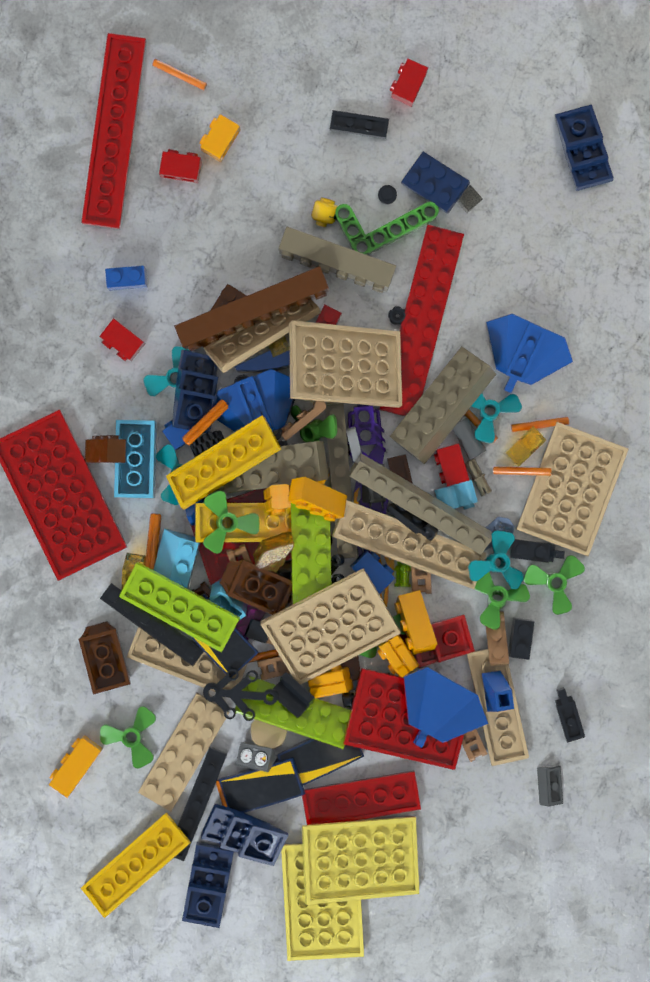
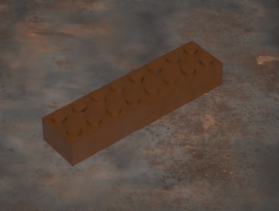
[174,266,329,351]

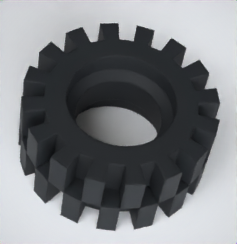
[190,430,224,457]

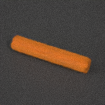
[183,400,228,445]
[145,513,161,570]

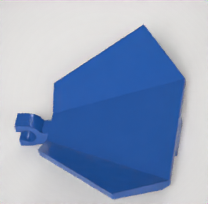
[486,314,573,393]
[216,369,293,432]
[404,667,488,748]

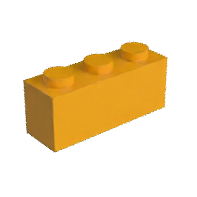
[288,477,347,521]
[394,590,437,655]
[49,735,103,798]

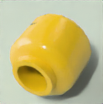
[311,197,338,227]

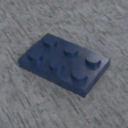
[401,151,470,214]

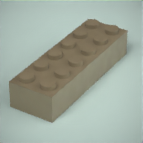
[279,226,396,293]
[390,346,496,464]
[212,441,329,494]

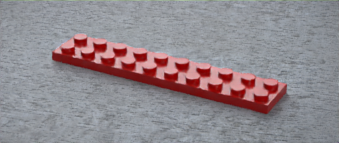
[81,33,146,229]
[379,224,464,417]

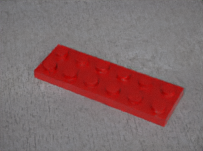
[302,770,421,825]

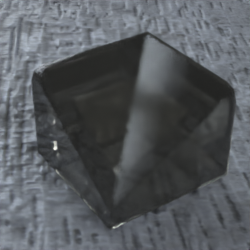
[457,185,483,213]

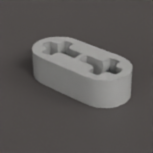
[346,427,362,462]

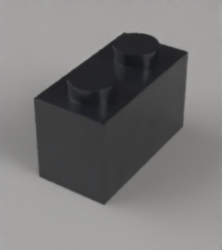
[508,617,535,660]

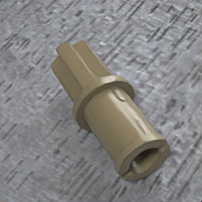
[465,458,492,497]

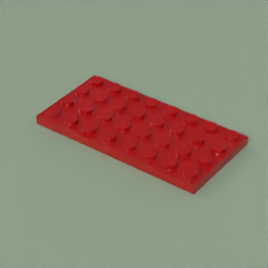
[0,409,127,581]

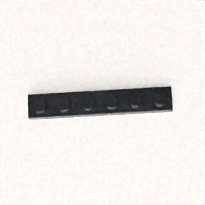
[100,583,204,667]
[174,747,227,861]

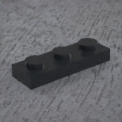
[330,110,389,139]

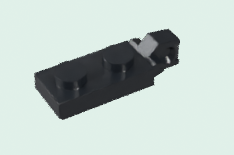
[387,503,439,541]
[510,539,565,563]
[555,687,585,743]

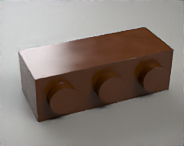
[85,435,126,463]

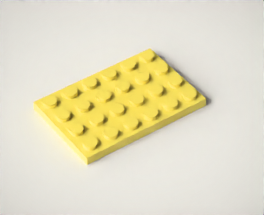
[302,816,419,905]
[281,843,364,961]

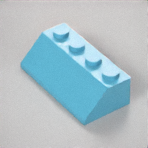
[154,529,201,589]

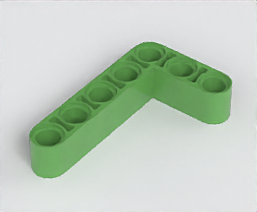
[335,202,439,255]

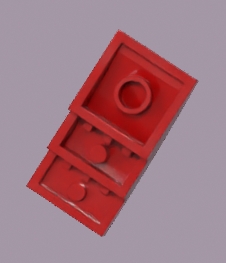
[399,614,475,668]

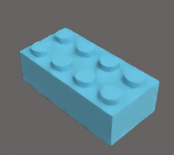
[114,420,157,498]

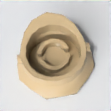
[251,719,287,749]

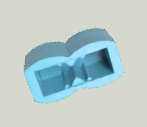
[434,480,478,510]
[210,579,248,620]

